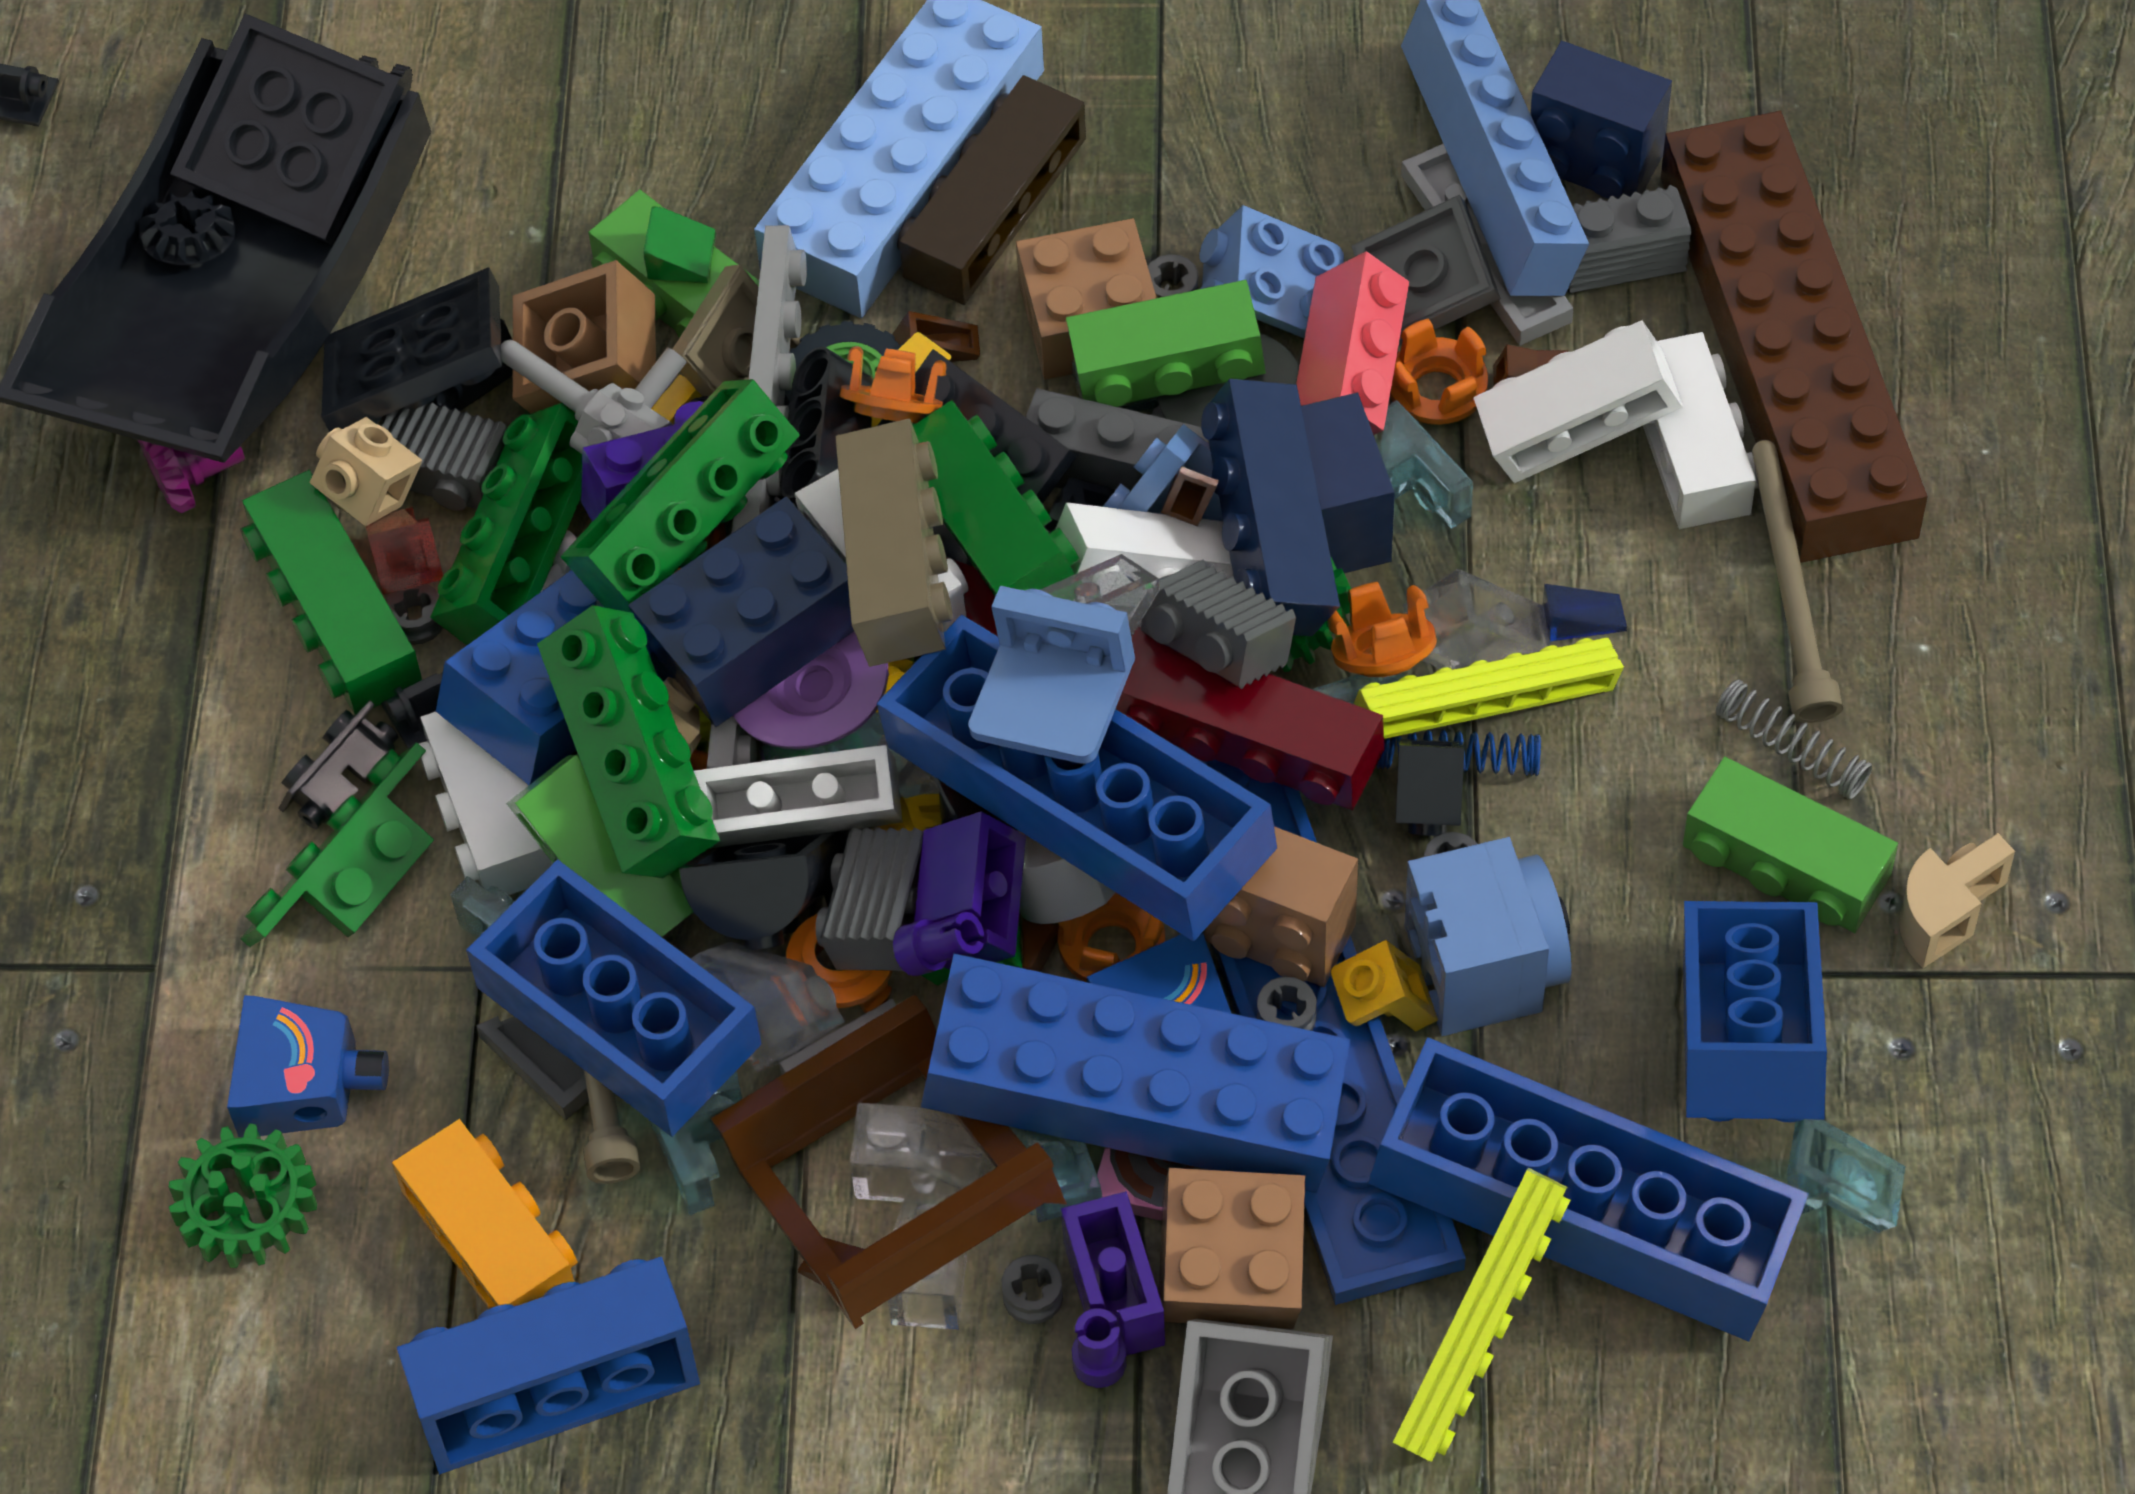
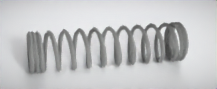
[1715,679,1872,799]

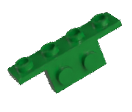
[240,742,435,947]

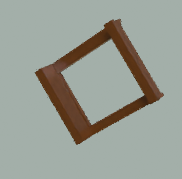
[710,994,1067,1329]

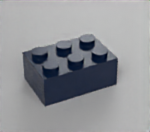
[628,496,854,727]

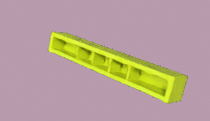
[1353,637,1624,739]
[1393,1168,1571,1462]

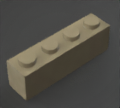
[836,418,953,667]

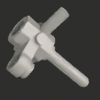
[500,340,687,454]

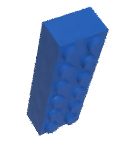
[876,614,1277,942]
[921,954,1350,1193]
[1368,1037,1809,1342]

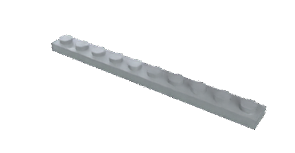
[707,225,807,769]

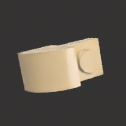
[1899,833,2015,968]

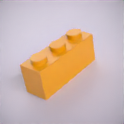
[392,1119,578,1309]

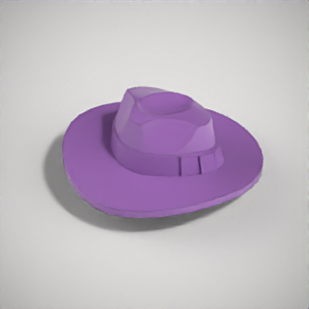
[733,631,889,749]

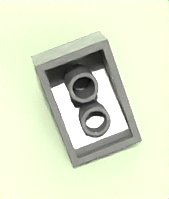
[1167,1319,1333,1494]

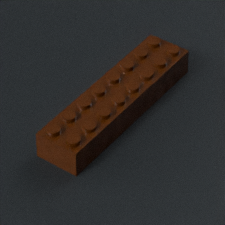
[1660,110,1928,563]

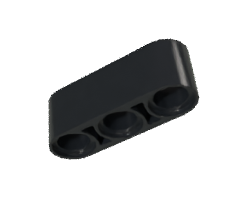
[780,346,874,504]

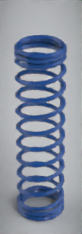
[1376,729,1541,777]

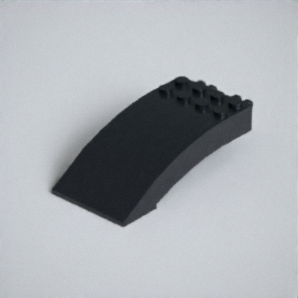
[0,38,431,463]

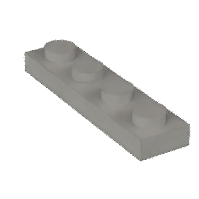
[1401,143,1573,346]

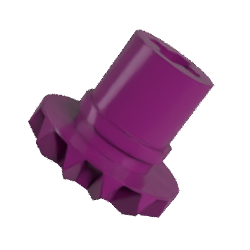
[138,440,245,513]

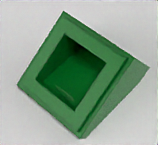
[644,206,716,283]

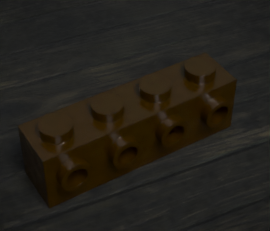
[897,75,1086,305]

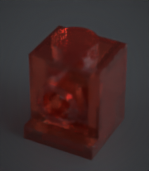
[366,507,443,595]

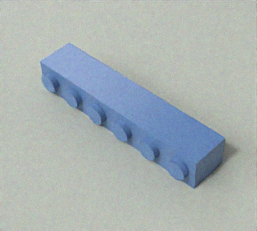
[1401,0,1589,296]

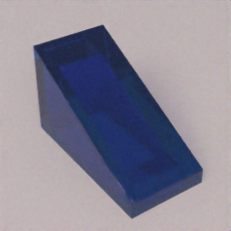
[1542,584,1627,642]

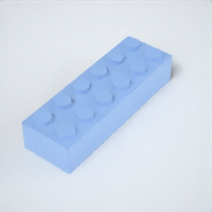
[754,0,1044,319]

